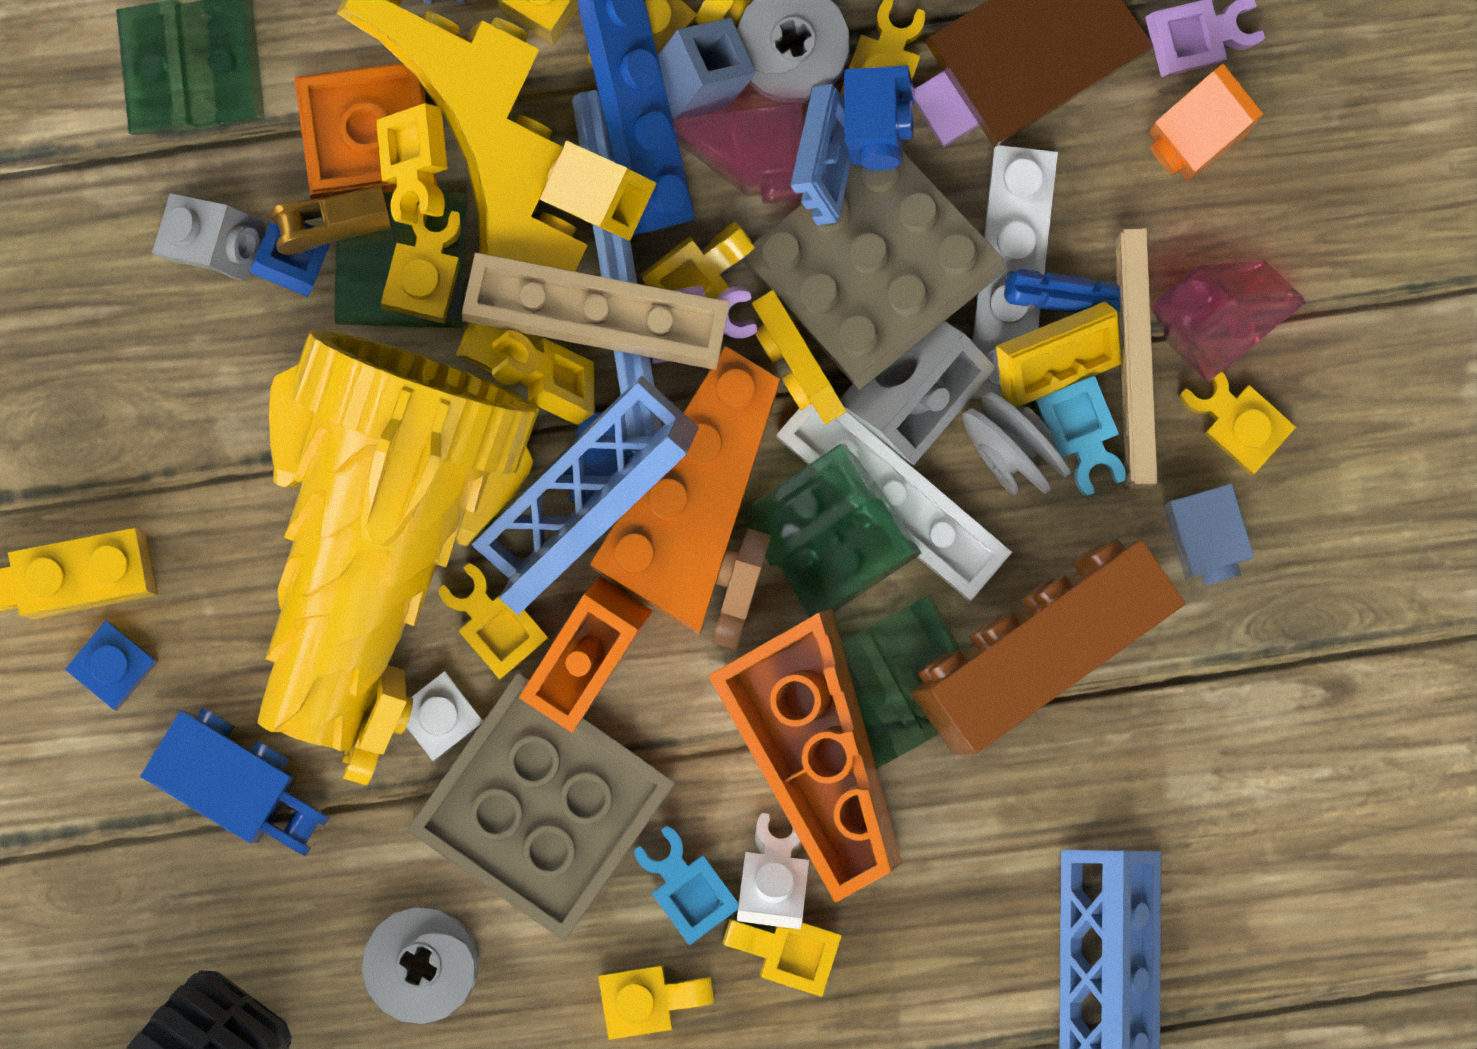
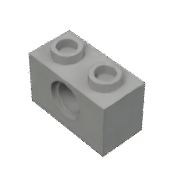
[840,321,996,465]

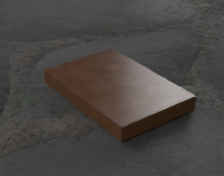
[925,0,1153,148]

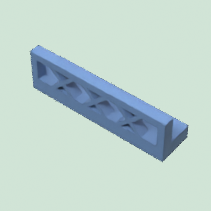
[472,375,699,615]
[1059,850,1161,1049]

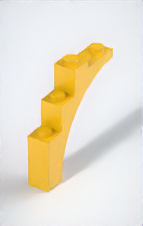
[336,0,588,374]

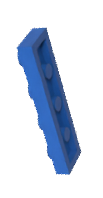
[577,0,695,235]

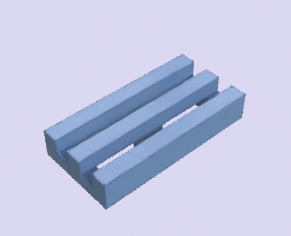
[790,84,851,225]

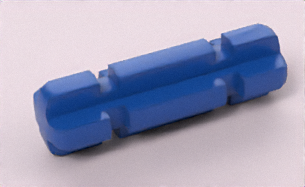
[1003,269,1120,314]

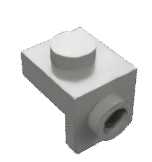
[152,193,264,281]

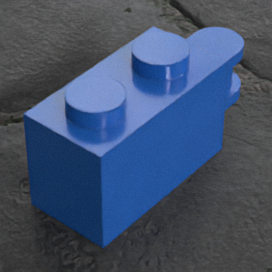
[140,707,330,856]

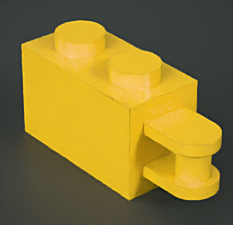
[0,528,158,620]

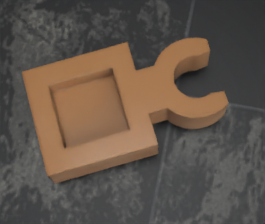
[712,528,772,650]

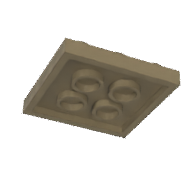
[743,152,1008,390]
[406,673,675,942]

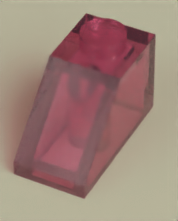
[674,103,804,204]
[1150,260,1306,382]

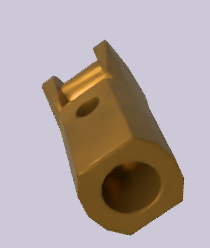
[269,185,391,255]

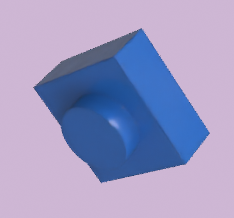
[249,220,330,297]
[65,620,158,711]

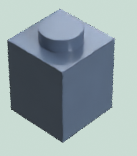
[658,18,756,121]
[1163,484,1254,586]

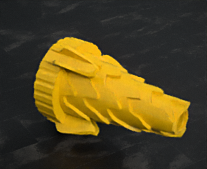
[257,329,539,751]

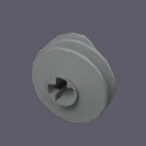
[737,0,850,105]
[962,392,1071,495]
[361,907,480,1024]

